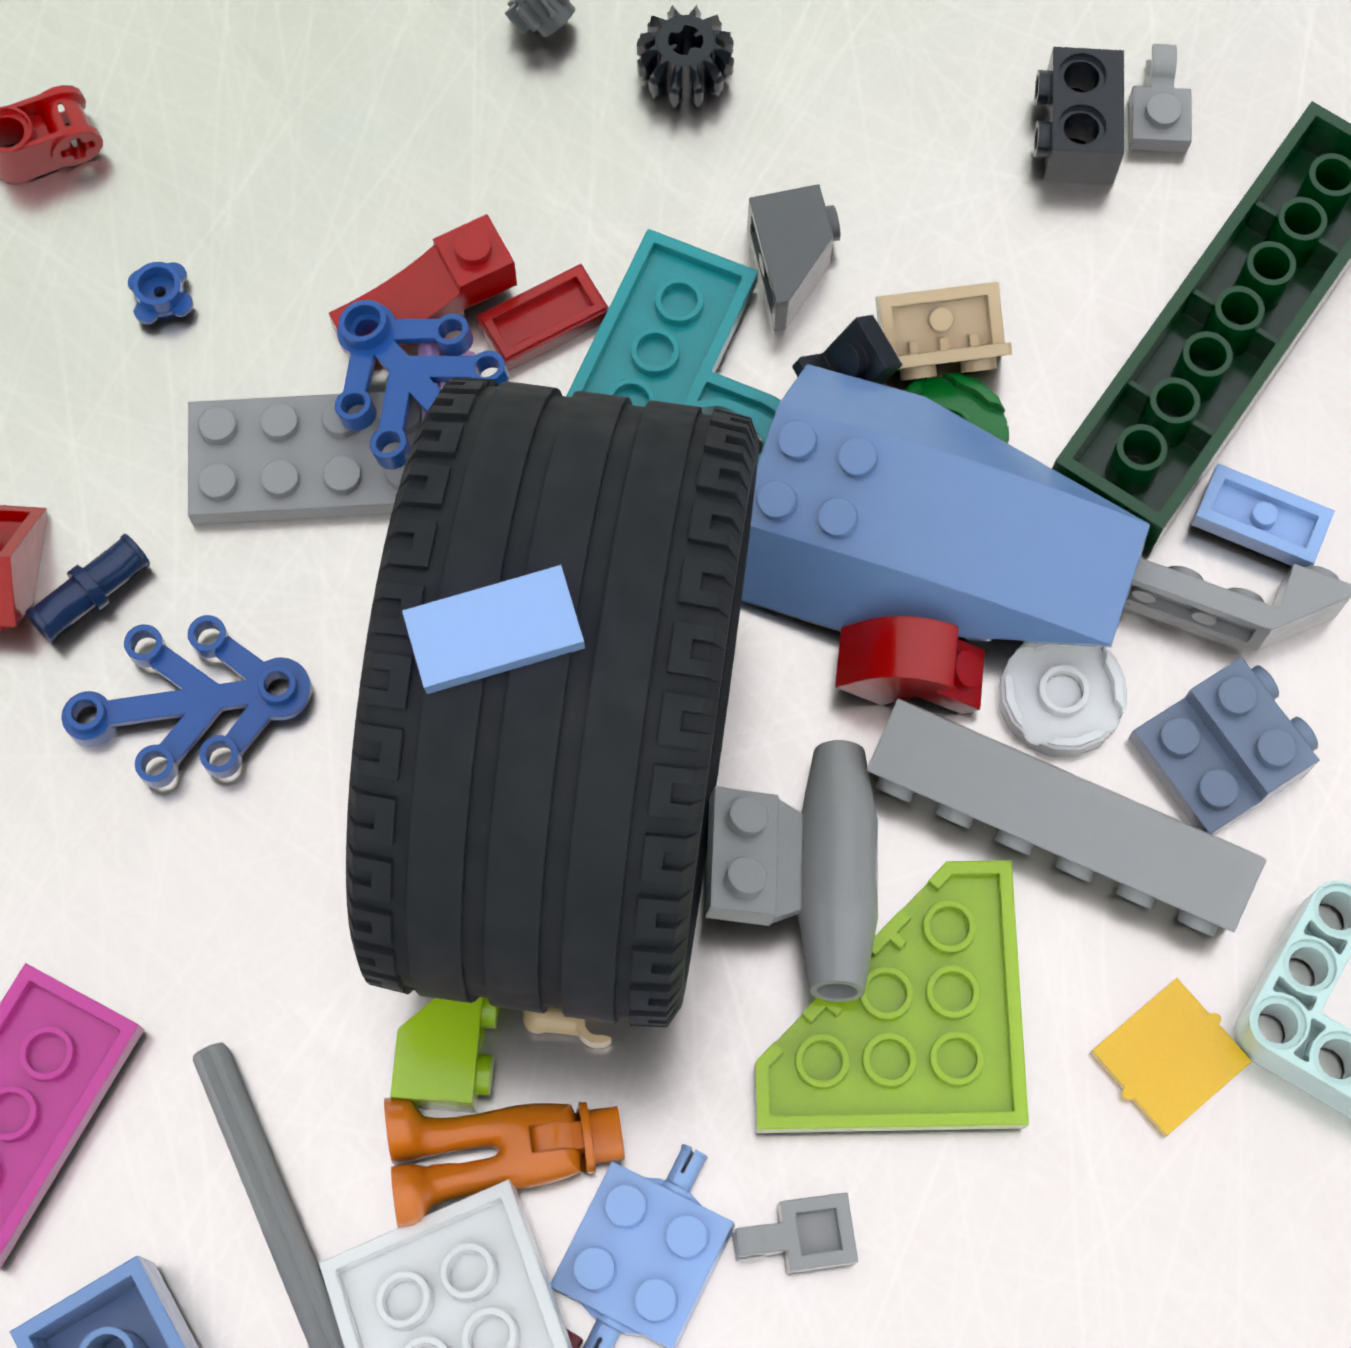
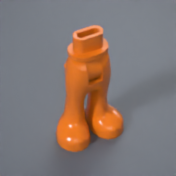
[384,1098,625,1228]

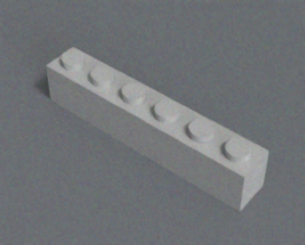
[866,699,1267,937]

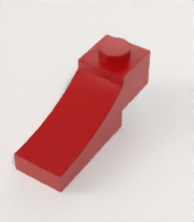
[329,214,517,363]

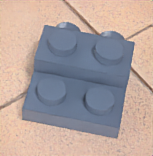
[1129,657,1320,835]

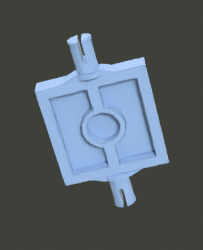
[550,1144,735,1348]

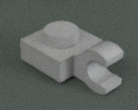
[1129,44,1192,153]
[732,1192,859,1274]

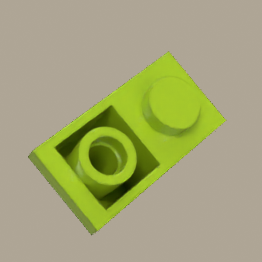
[390,997,499,1113]

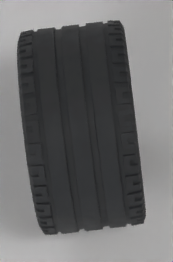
[346,378,759,1028]

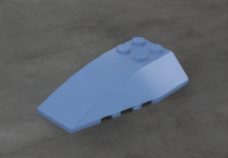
[741,364,1150,647]

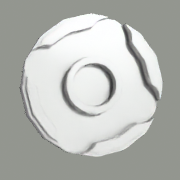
[999,643,1127,756]

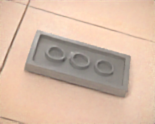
[188,391,422,524]

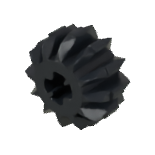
[637,4,734,109]

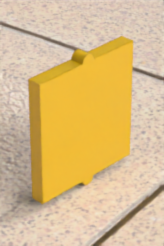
[1090,978,1252,1138]

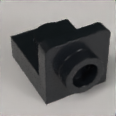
[792,315,903,385]

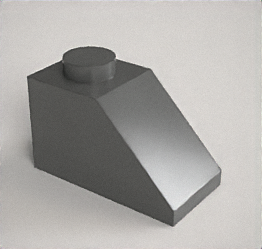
[747,184,841,331]

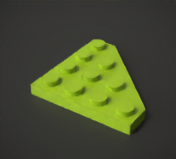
[754,860,1029,1133]

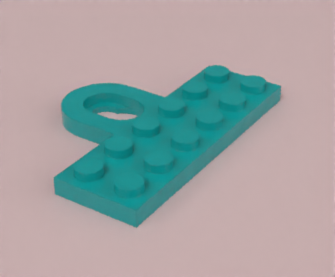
[566,229,781,466]

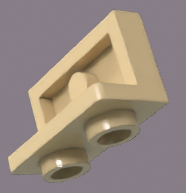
[875,281,1012,380]

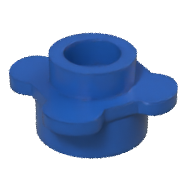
[127,262,194,324]

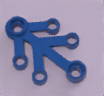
[335,300,510,470]
[61,615,312,788]

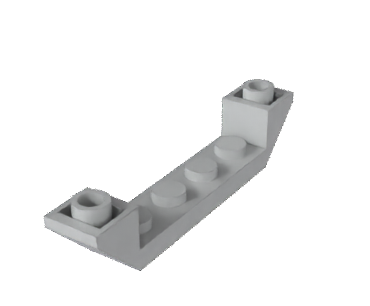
[1126,554,1351,651]

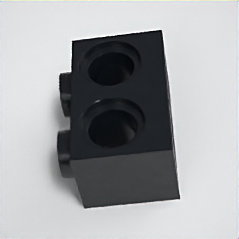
[1034,47,1124,184]

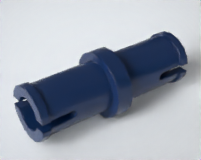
[25,533,150,643]

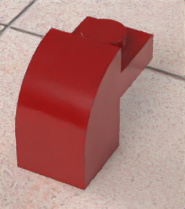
[835,616,985,714]

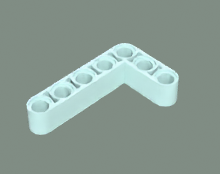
[1234,880,1351,1119]

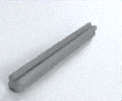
[193,1042,344,1348]

